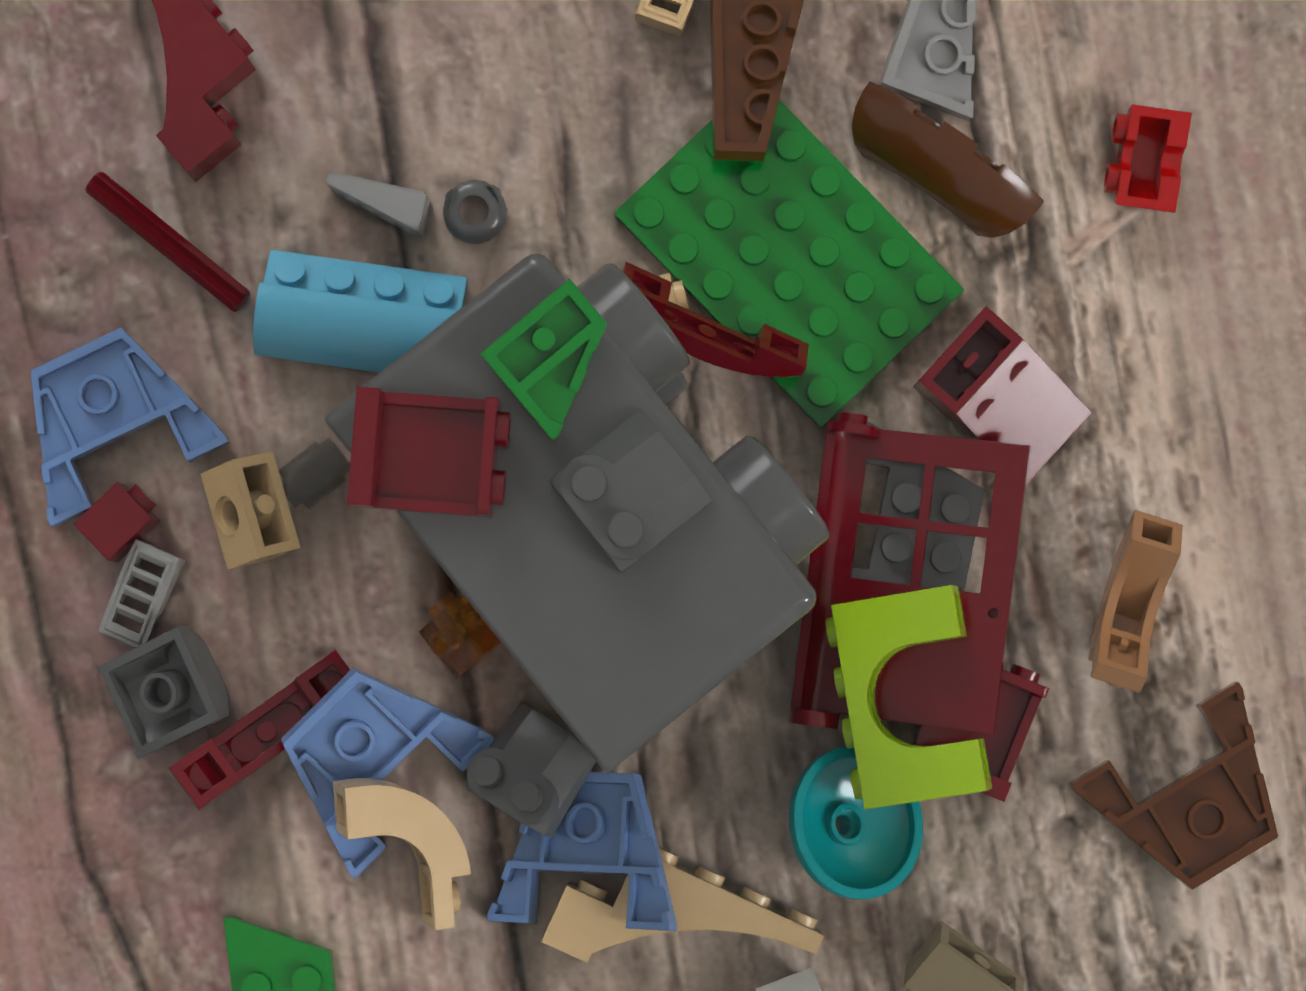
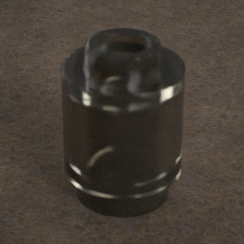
[279,437,350,510]

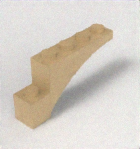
[541,846,825,963]

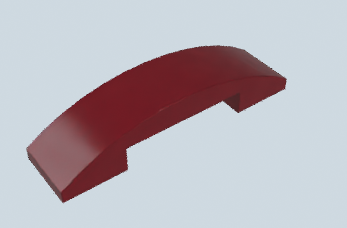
[622,262,809,377]
[169,650,350,810]

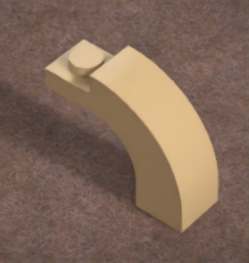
[333,778,471,930]

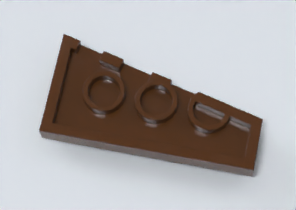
[710,0,804,161]

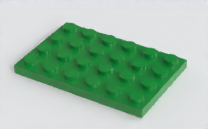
[614,100,964,429]

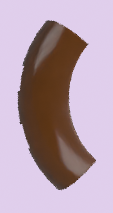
[852,81,1044,238]

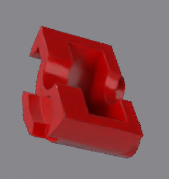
[1104,104,1192,213]

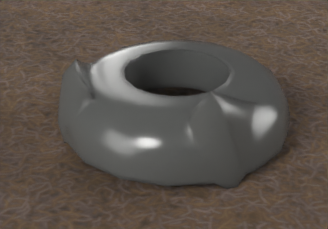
[443,180,507,244]

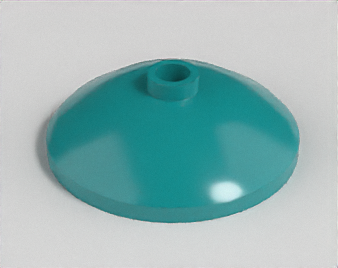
[789,746,923,900]

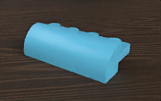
[253,250,468,373]

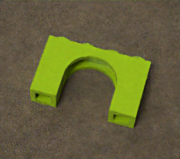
[826,585,992,810]

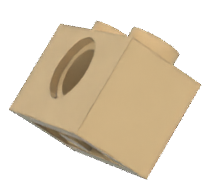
[200,451,301,570]

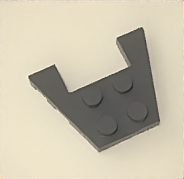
[848,412,985,589]

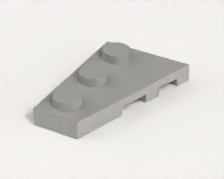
[878,0,976,121]

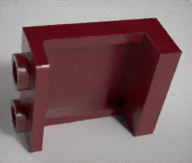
[347,386,511,518]
[912,664,1049,802]

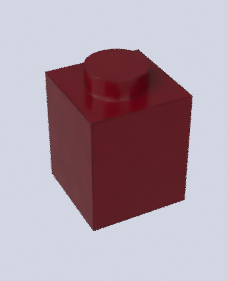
[73,482,161,562]

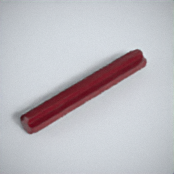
[85,172,250,312]

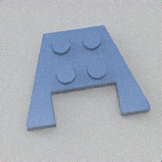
[30,328,231,527]
[281,667,495,879]
[487,772,677,931]

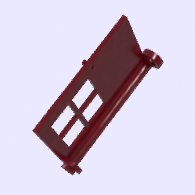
[789,412,1031,735]

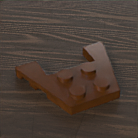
[1068,682,1278,890]

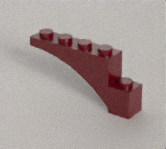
[152,0,256,182]

